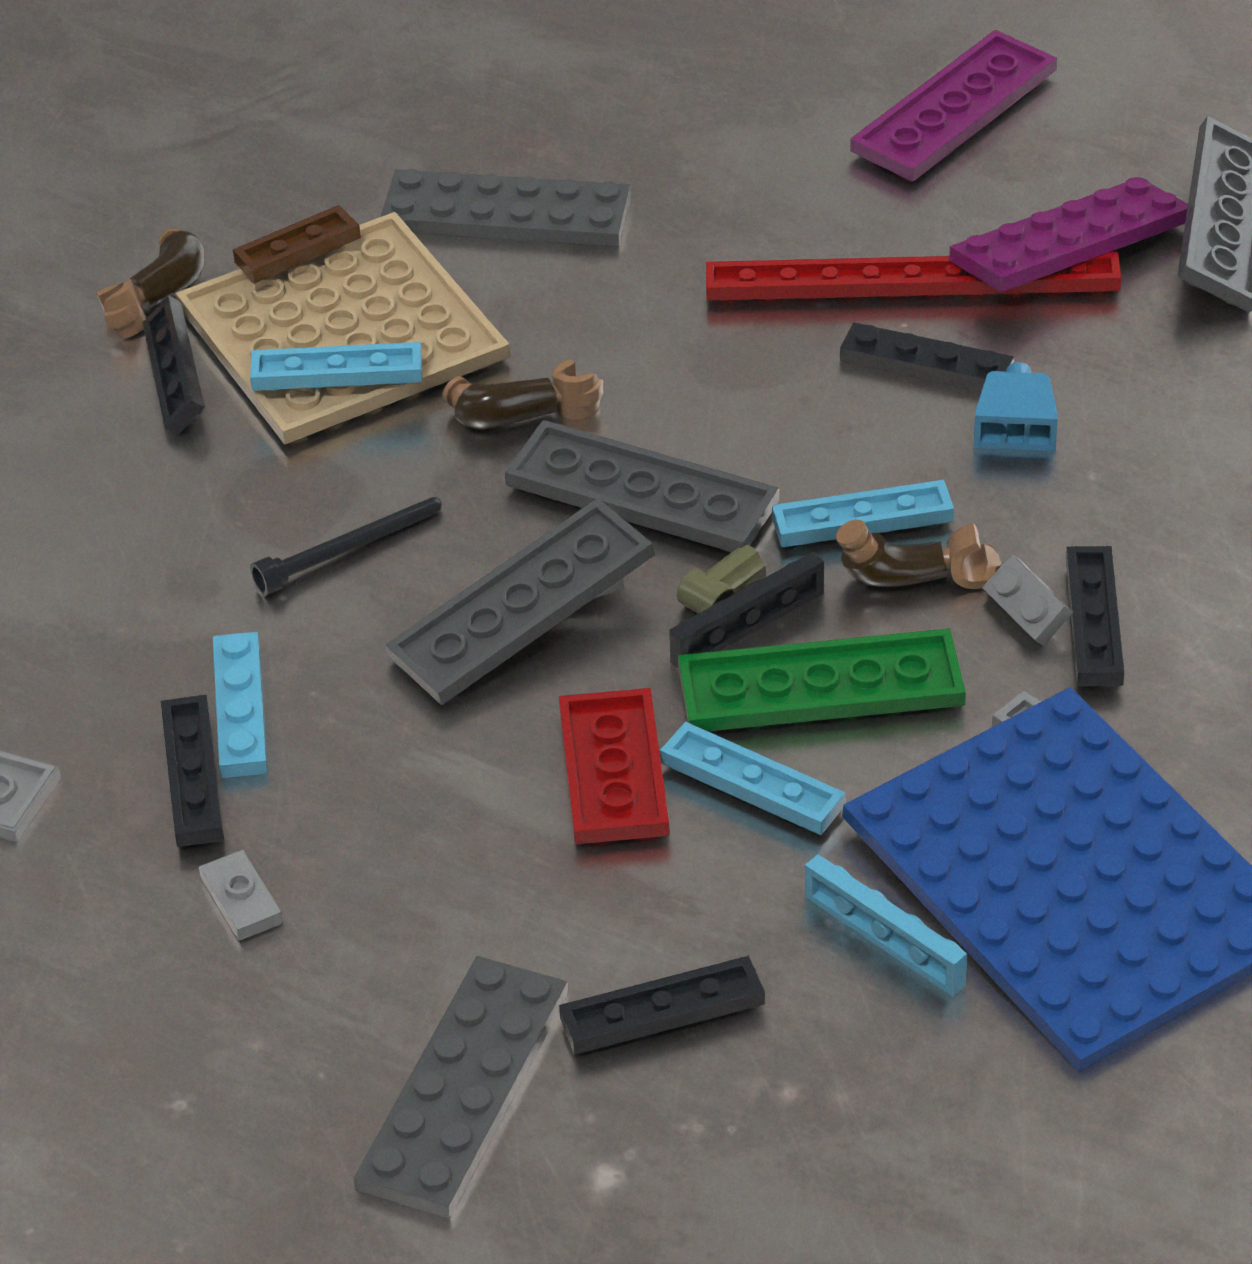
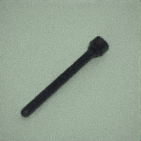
[250,497,443,596]

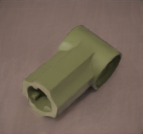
[677,544,766,614]

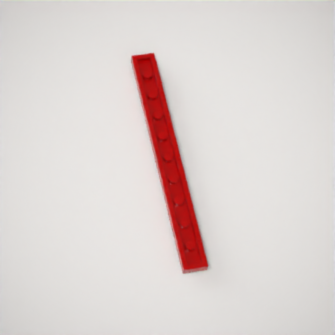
[706,252,1121,301]

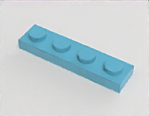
[250,342,422,391]
[772,480,954,547]
[213,632,268,779]
[660,722,846,835]
[805,854,967,997]

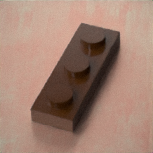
[233,205,361,283]

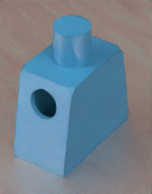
[974,362,1058,452]

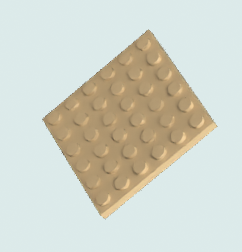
[175,212,510,444]

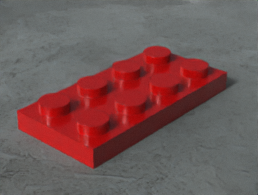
[559,688,670,844]

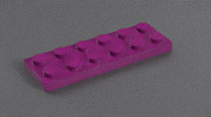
[850,30,1057,182]
[949,177,1188,292]

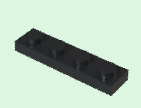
[143,295,205,435]
[840,322,1014,391]
[1066,546,1124,686]
[669,552,824,670]
[161,695,224,847]
[559,955,765,1055]

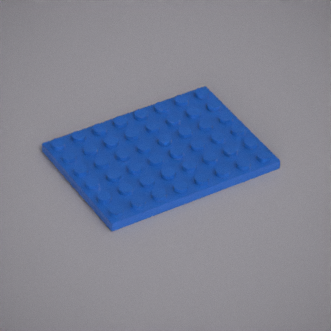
[842,687,1252,1072]

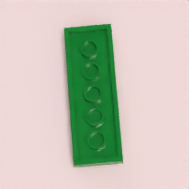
[678,628,966,731]

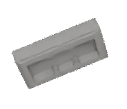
[199,850,283,941]

